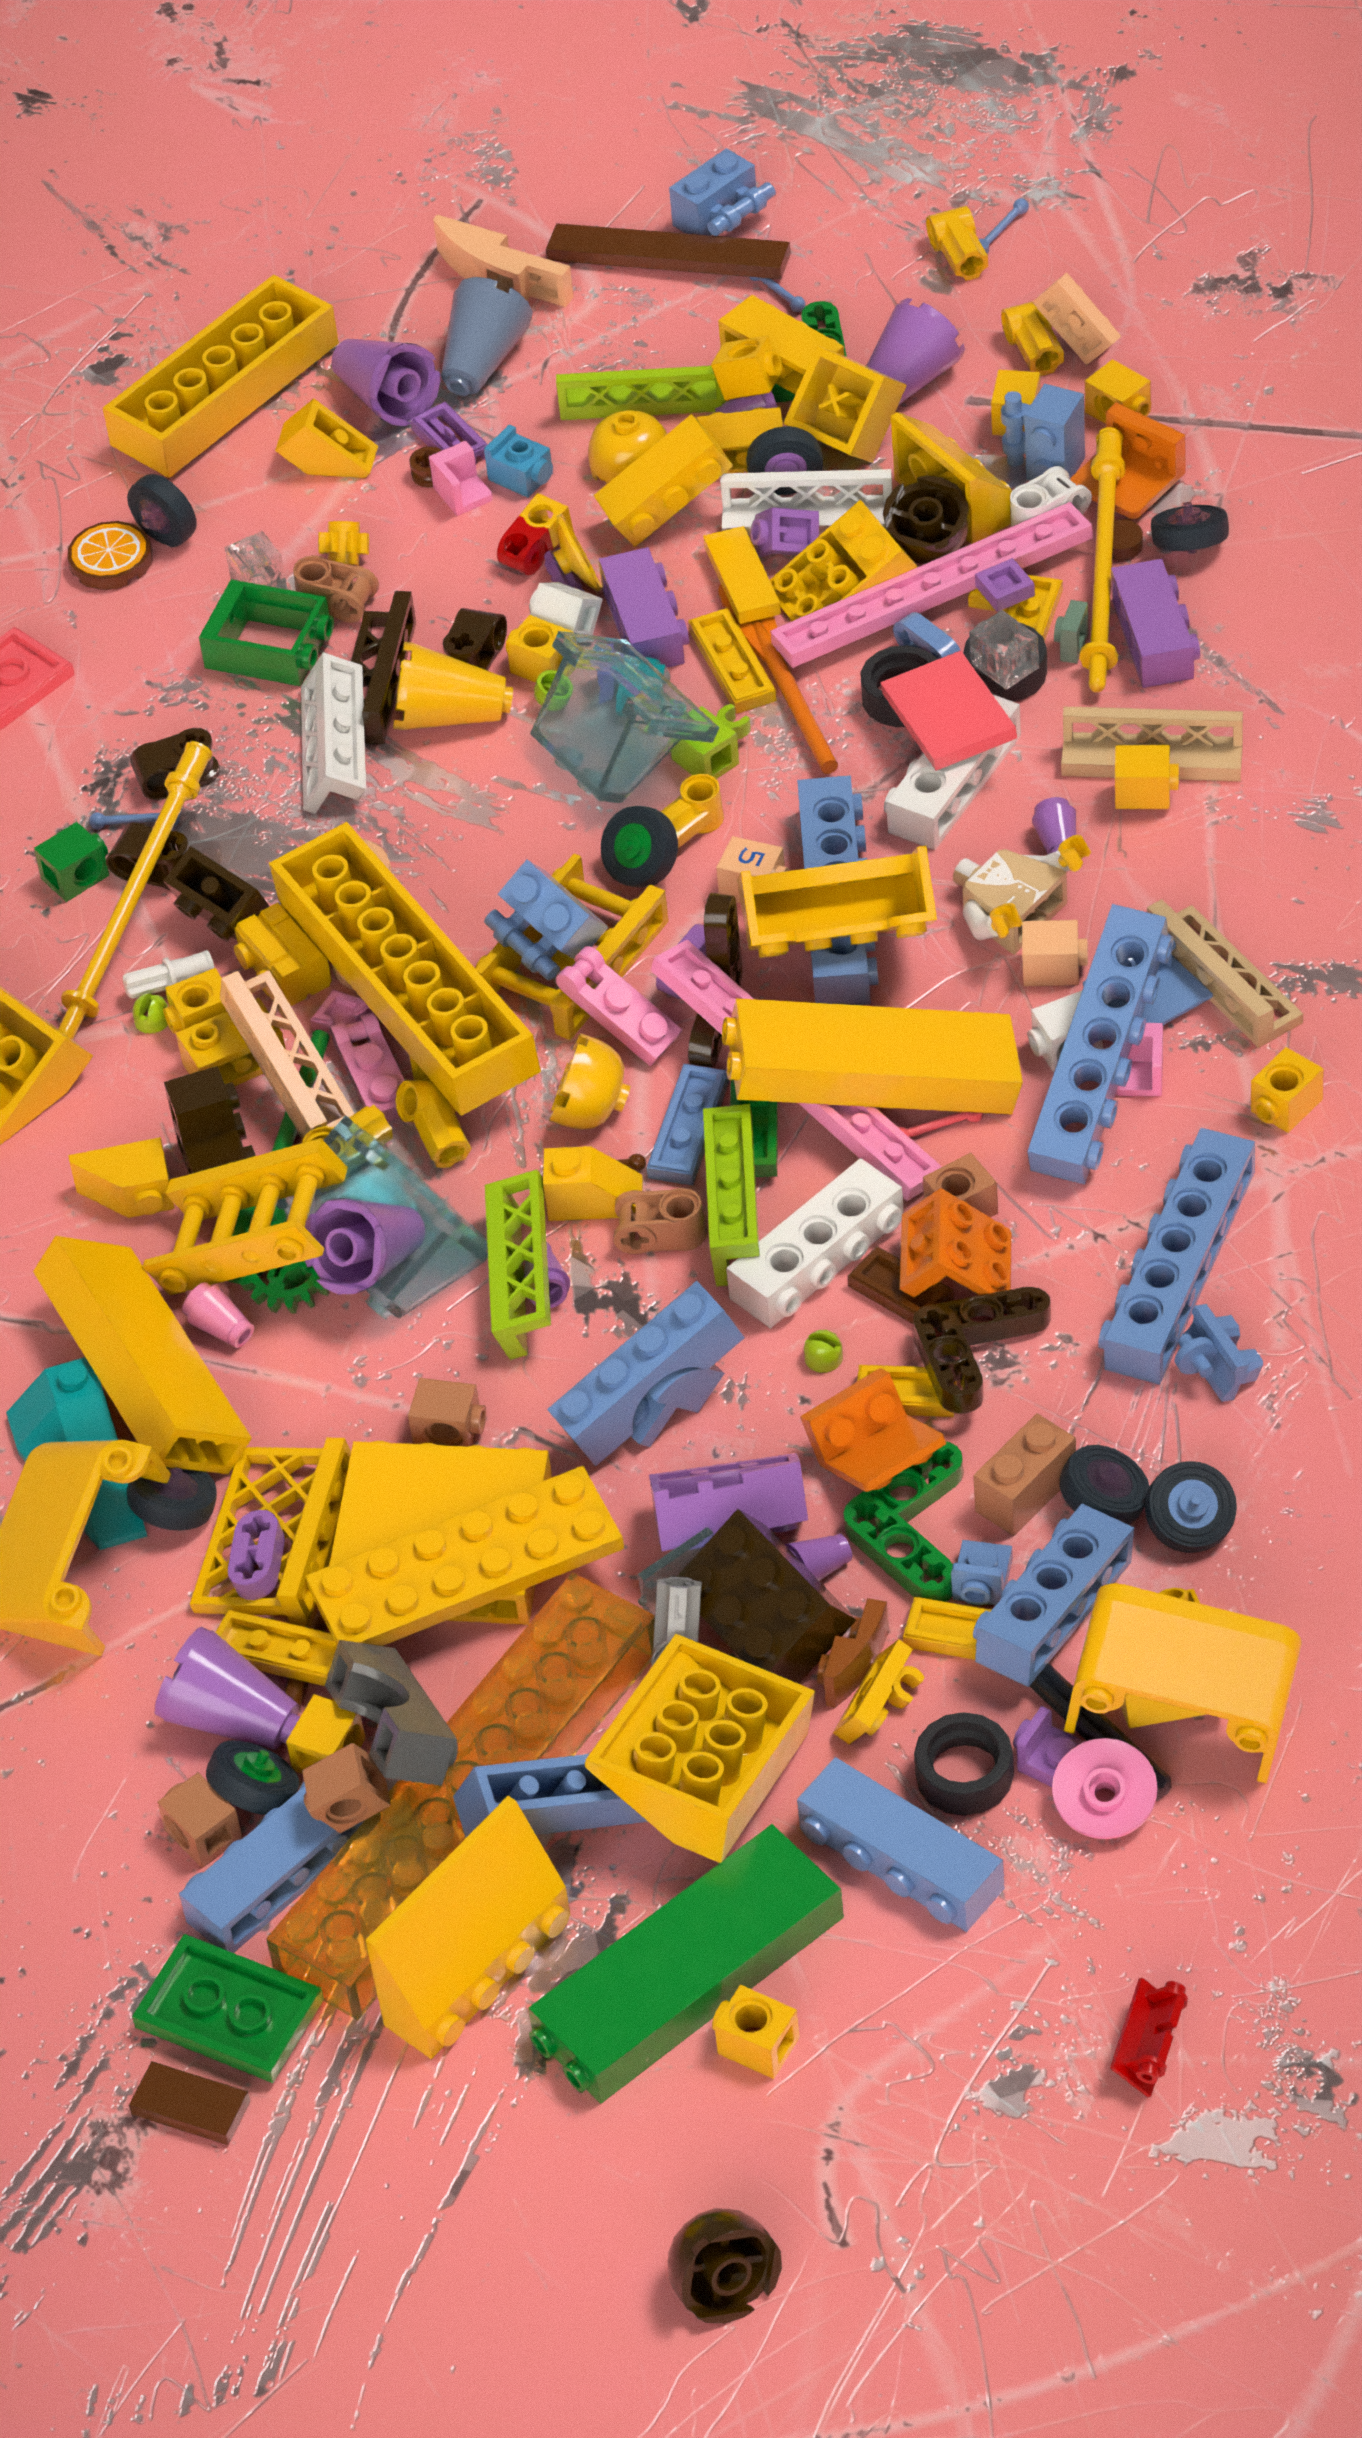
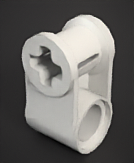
[1010,466,1092,527]

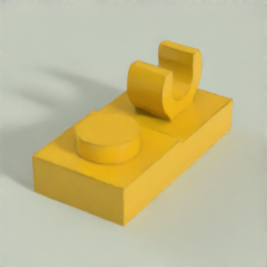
[833,1639,925,1744]

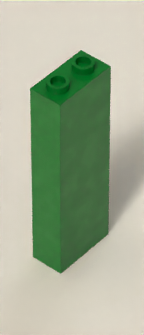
[528,1824,844,2104]

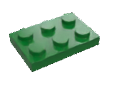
[132,1934,324,2083]

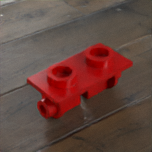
[1110,1978,1188,2097]

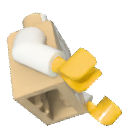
[953,835,1091,955]

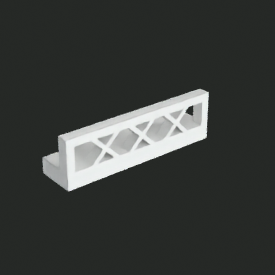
[720,469,893,540]
[301,652,366,814]

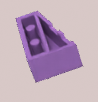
[649,1453,808,1552]

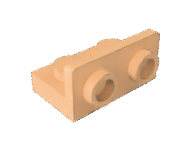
[1032,273,1121,365]

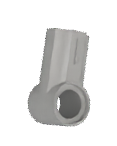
[651,1577,702,1666]

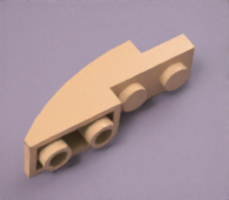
[433,215,574,307]

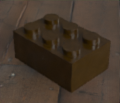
[677,1509,856,1684]

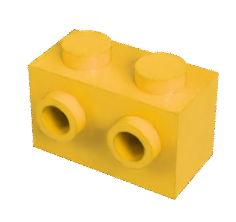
[176,997,286,1086]

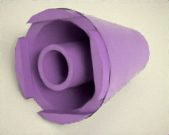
[866,298,965,405]
[331,339,441,426]
[305,1198,425,1295]
[154,1627,300,1750]

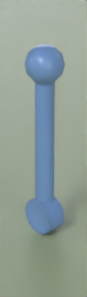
[979,198,1029,254]
[749,277,806,313]
[89,812,180,830]

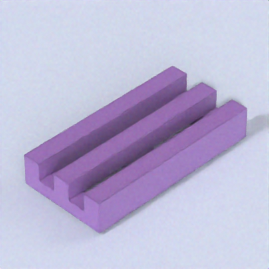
[410,402,488,464]

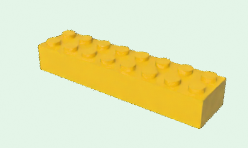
[269,822,541,1116]

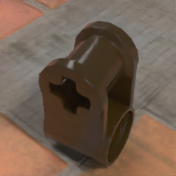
[442,608,507,671]
[130,728,220,801]
[106,822,189,890]

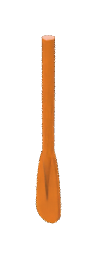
[718,584,838,774]

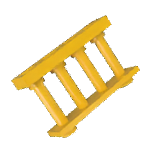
[475,853,669,1040]
[142,1138,348,1295]

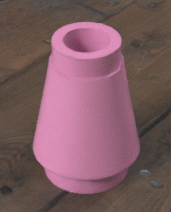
[182,1282,254,1348]

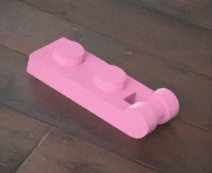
[555,946,682,1067]
[329,1012,405,1122]

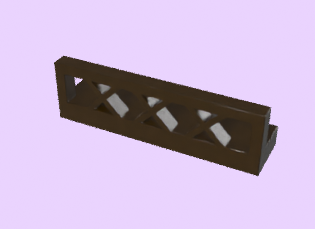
[351,591,416,744]

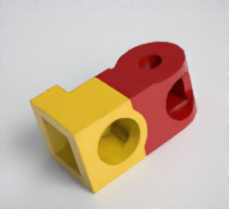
[497,493,575,576]

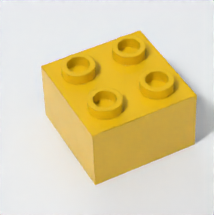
[783,346,907,463]

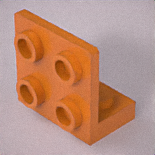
[900,1188,1012,1297]
[800,1368,946,1492]

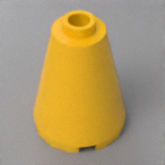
[393,642,513,730]

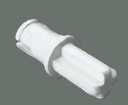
[123,950,214,999]

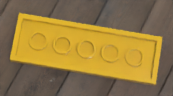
[305,1465,624,1646]

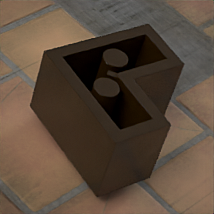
[164,1066,256,1174]

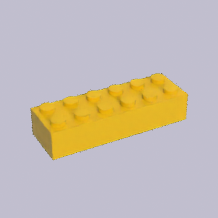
[103,274,339,478]

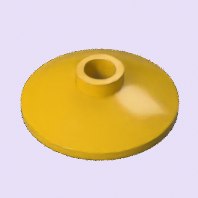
[553,514,602,592]

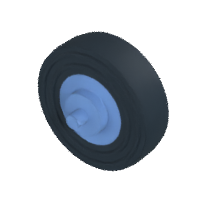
[1145,1461,1237,1553]

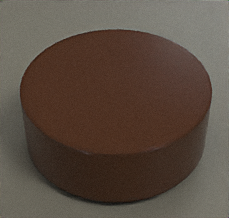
[1112,520,1143,560]

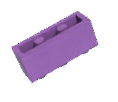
[599,547,689,667]
[1111,559,1200,688]

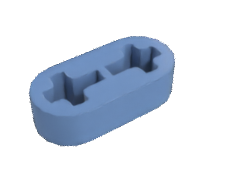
[893,612,960,660]

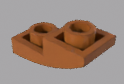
[817,1598,889,1708]

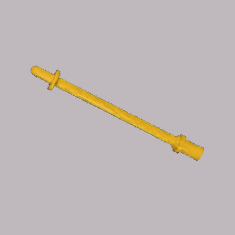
[1079,427,1125,693]
[58,741,213,1040]

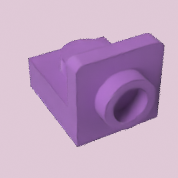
[750,507,819,557]
[1013,1706,1085,1787]

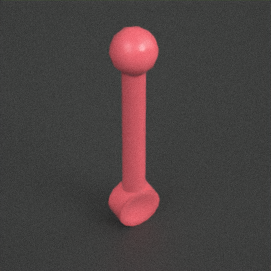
[898,1112,983,1138]

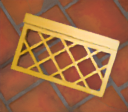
[190,1437,351,1626]

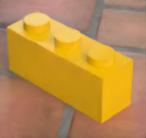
[718,295,844,395]
[593,414,733,547]

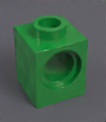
[34,822,110,902]

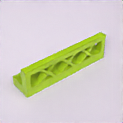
[556,366,726,420]
[703,1104,760,1287]
[485,1169,551,1360]

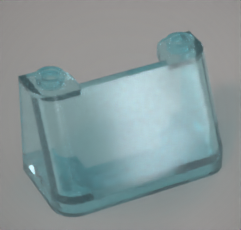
[276,1115,488,1320]

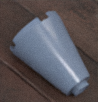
[441,277,533,396]

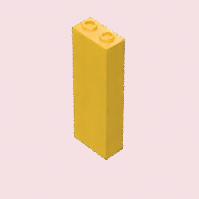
[722,998,1023,1114]
[33,1235,252,1474]

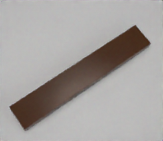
[546,223,791,279]

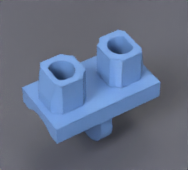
[1174,1304,1263,1402]

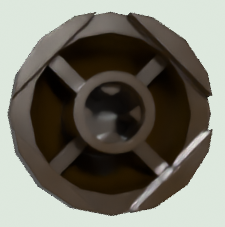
[883,475,970,564]
[668,2208,782,2324]

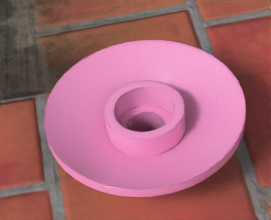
[1052,1738,1157,1839]

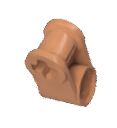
[293,555,379,623]
[613,1188,707,1254]

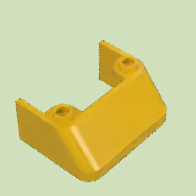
[1064,1583,1302,1784]

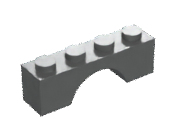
[325,1640,458,1786]

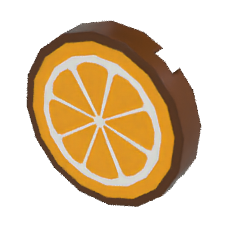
[67,521,152,590]

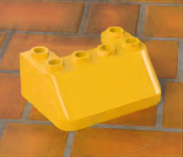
[737,846,937,958]

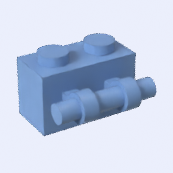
[669,148,776,236]
[1001,383,1085,481]
[484,859,608,980]

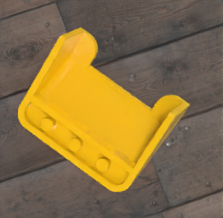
[0,1440,171,1656]

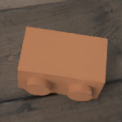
[973,1413,1076,1536]

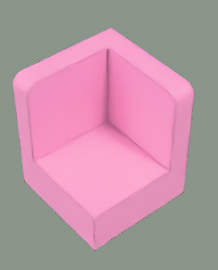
[429,440,492,516]
[1116,1023,1163,1096]

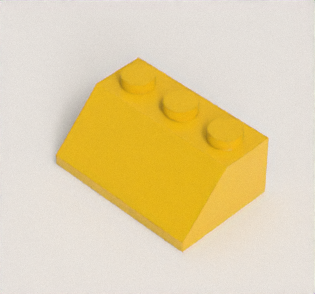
[891,412,1012,544]

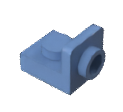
[951,1540,1013,1606]

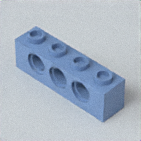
[973,1504,1134,1687]

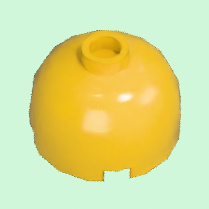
[588,410,667,484]
[549,1033,631,1130]

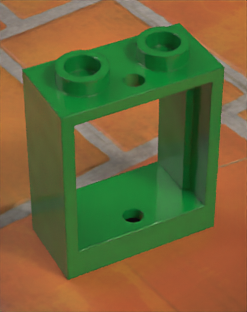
[199,579,334,686]

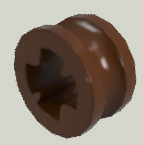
[409,446,442,487]

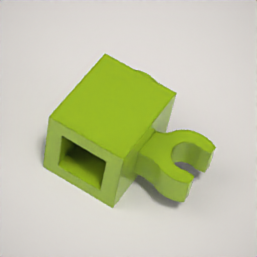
[668,704,751,779]

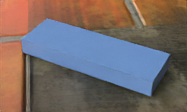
[647,1064,730,1186]

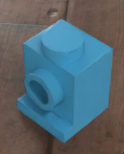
[484,425,553,498]

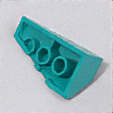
[6,1357,147,1550]

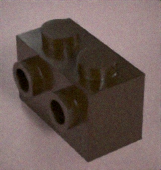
[163,846,269,942]

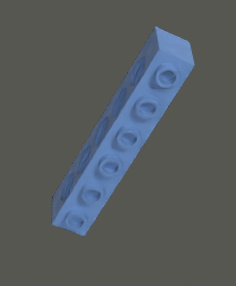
[797,775,878,1005]
[1027,904,1174,1185]
[1098,1127,1255,1385]

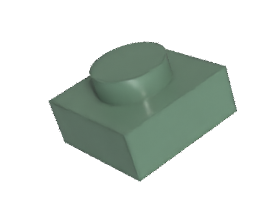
[1054,600,1089,664]

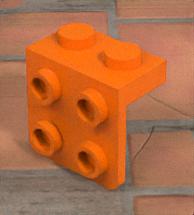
[1070,403,1186,519]

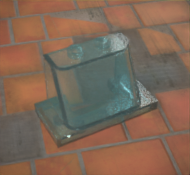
[530,631,720,803]

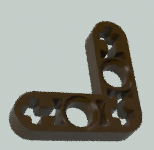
[688,893,742,1067]
[913,1287,1051,1414]

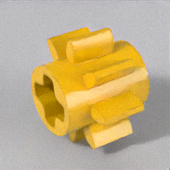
[318,521,369,566]

